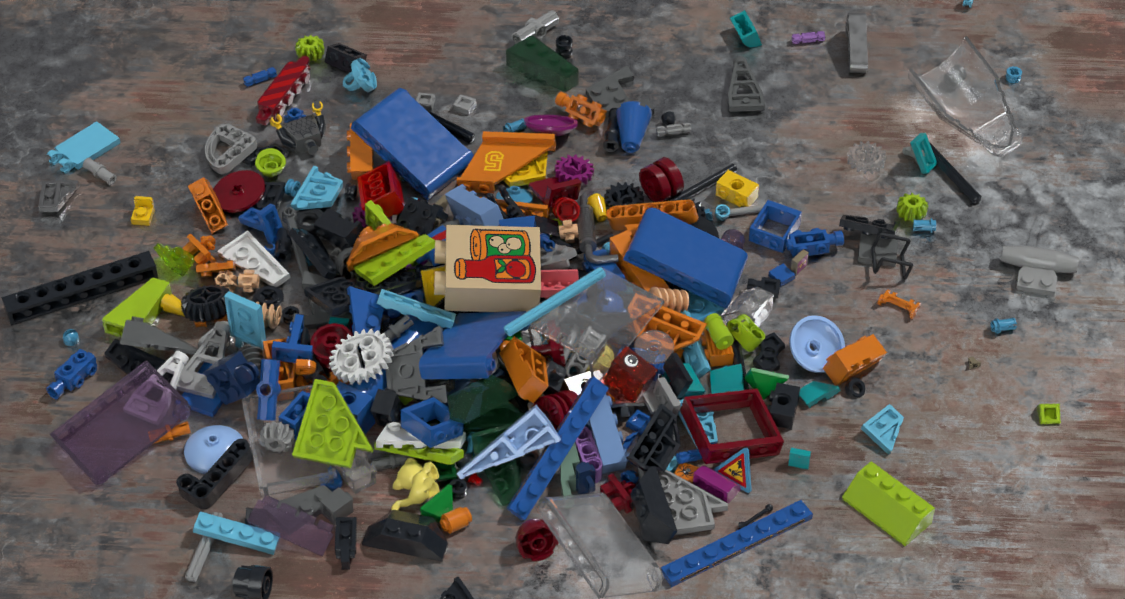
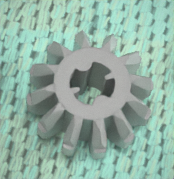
[260,421,295,454]

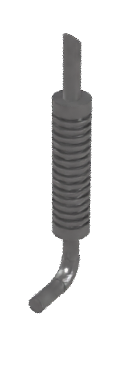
[577,193,619,264]

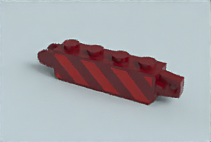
[256,56,311,126]

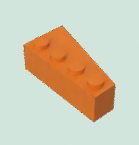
[609,229,670,299]

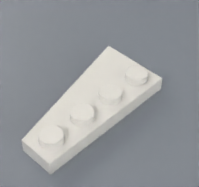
[376,422,466,449]

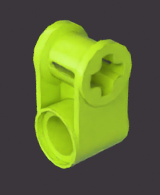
[727,314,765,352]

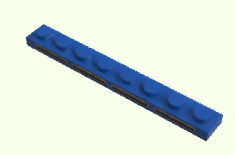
[506,376,609,521]
[661,500,813,587]

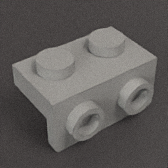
[642,377,681,416]

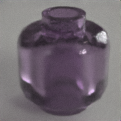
[721,229,745,250]

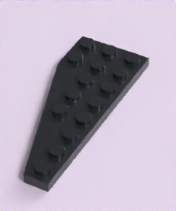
[304,264,445,316]

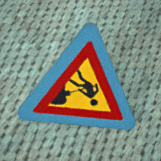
[713,448,752,493]

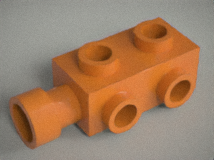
[555,92,607,128]

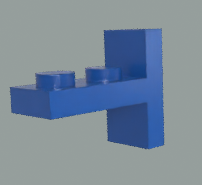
[238,204,283,246]
[272,314,313,363]

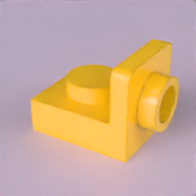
[131,196,155,226]

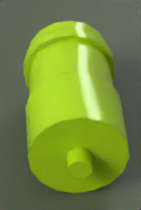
[704,313,734,350]

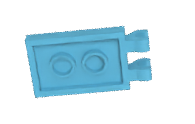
[47,121,120,174]
[224,291,266,350]

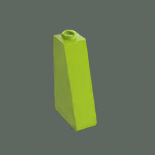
[102,278,172,337]

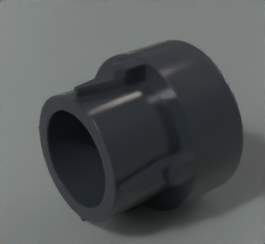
[233,565,273,599]

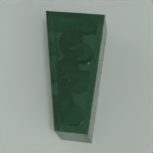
[506,35,579,92]

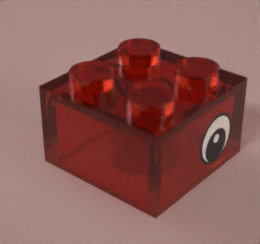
[604,346,658,403]

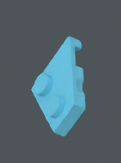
[861,404,904,455]

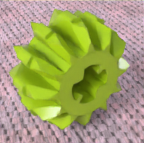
[295,35,325,62]
[896,193,928,223]

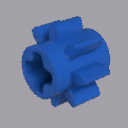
[284,108,306,123]

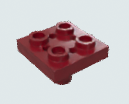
[531,320,566,367]

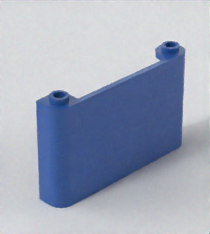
[351,88,474,201]
[623,208,748,309]
[419,311,530,379]

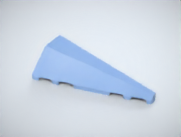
[457,405,561,479]

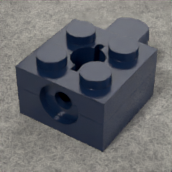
[203,351,260,405]

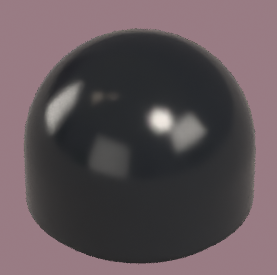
[845,378,865,398]

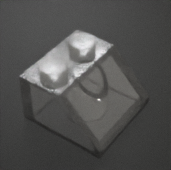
[721,287,774,327]

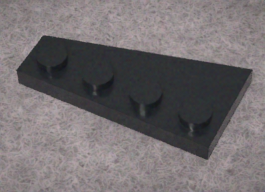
[104,339,173,400]

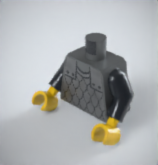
[270,101,326,154]

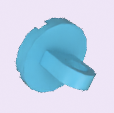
[343,58,377,92]

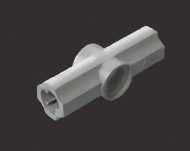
[512,10,559,47]

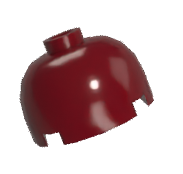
[515,518,559,561]

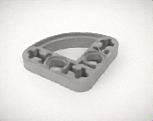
[205,124,258,174]

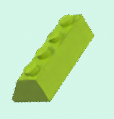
[842,461,935,546]

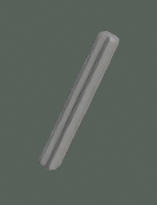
[185,512,223,582]

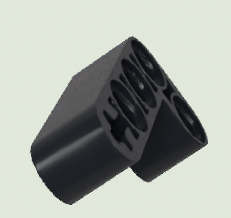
[176,439,253,509]

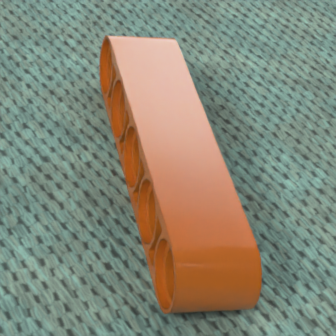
[606,200,699,231]

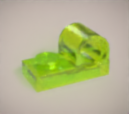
[153,243,194,277]

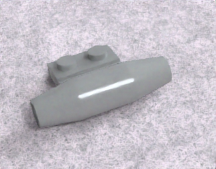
[1001,246,1079,296]

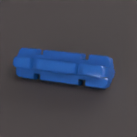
[243,67,277,87]
[676,449,702,464]

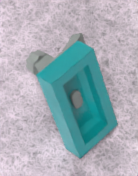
[902,133,937,174]

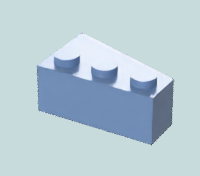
[445,184,503,226]

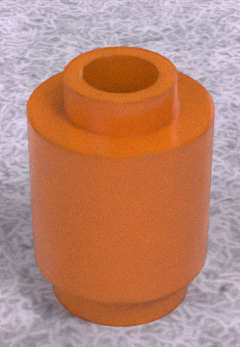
[440,507,472,534]

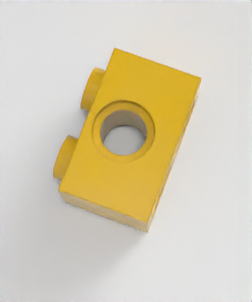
[716,170,759,207]

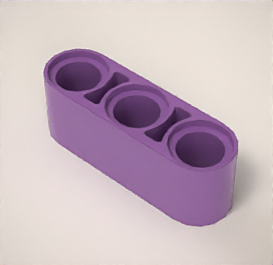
[575,427,602,483]

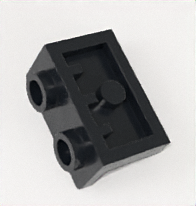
[324,43,367,73]

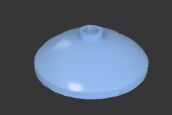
[789,316,845,373]
[184,425,243,474]

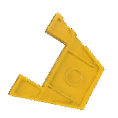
[503,151,548,187]

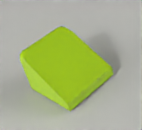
[1037,404,1061,424]

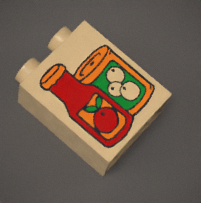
[434,225,541,312]

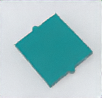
[710,364,744,394]

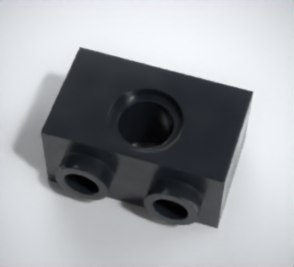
[767,383,800,429]
[370,388,403,427]

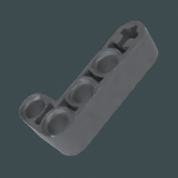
[845,13,868,73]

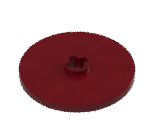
[213,170,265,213]

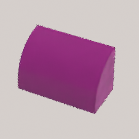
[693,465,741,504]

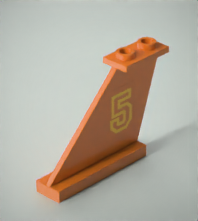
[456,131,556,193]

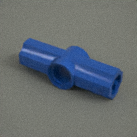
[256,359,281,421]

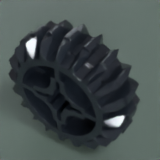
[181,284,230,323]

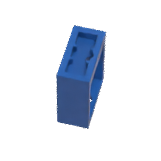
[749,200,802,253]
[401,397,463,448]

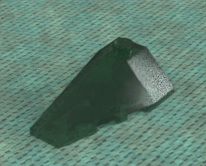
[471,424,522,506]

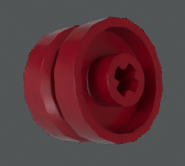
[639,157,684,202]
[310,323,353,374]

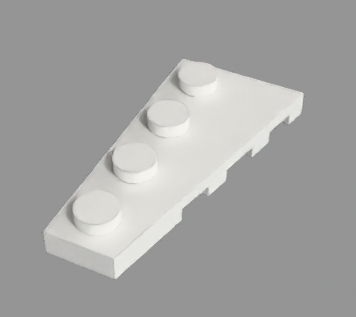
[217,231,290,287]

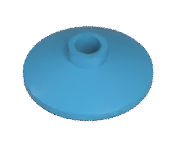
[496,186,533,203]

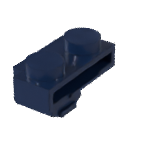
[575,462,596,496]

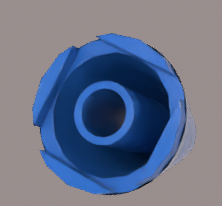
[616,101,652,153]

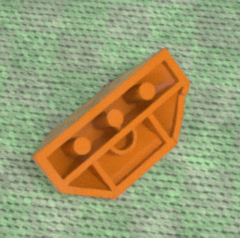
[347,223,419,272]
[627,295,707,353]

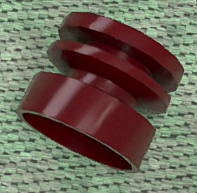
[533,390,579,430]

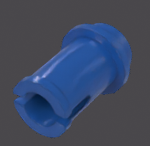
[540,233,555,252]

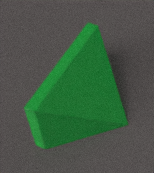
[745,368,789,400]
[420,484,453,522]

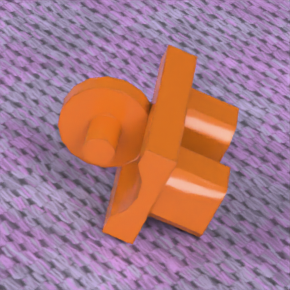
[183,233,216,265]

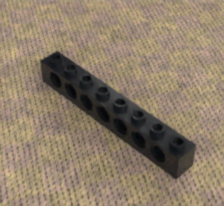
[1,251,158,326]

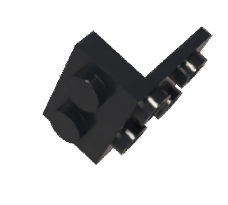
[396,197,448,236]

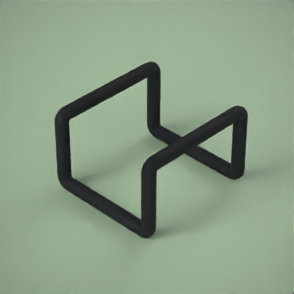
[871,233,914,280]

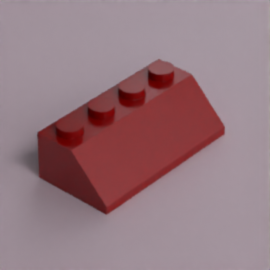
[357,161,405,217]

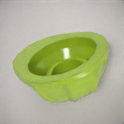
[255,148,286,178]

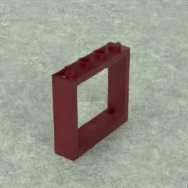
[680,389,784,464]

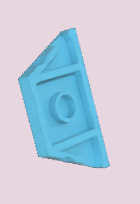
[291,166,343,210]

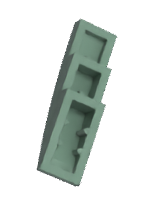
[561,443,580,510]

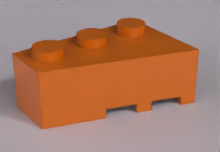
[500,336,549,403]

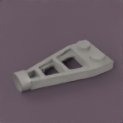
[176,321,230,399]

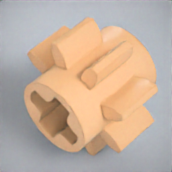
[559,220,579,243]
[238,269,260,292]
[214,270,238,293]

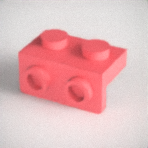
[540,269,579,299]

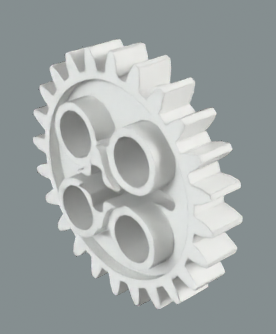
[329,329,394,385]

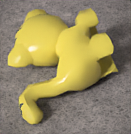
[391,458,440,511]

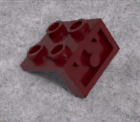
[528,177,582,207]

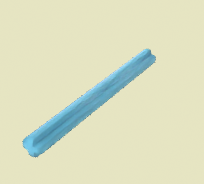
[503,267,606,336]

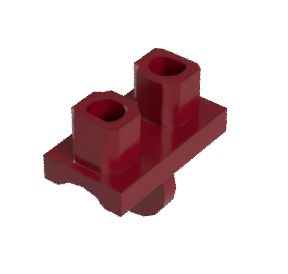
[600,473,636,514]

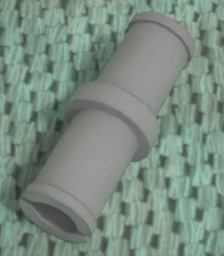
[83,158,117,185]

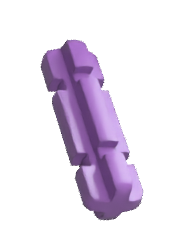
[792,31,825,44]

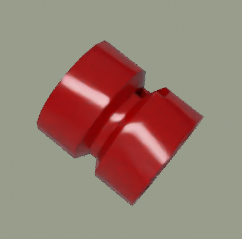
[552,197,580,222]

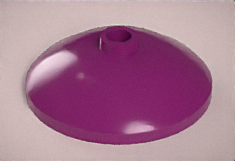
[524,115,578,137]

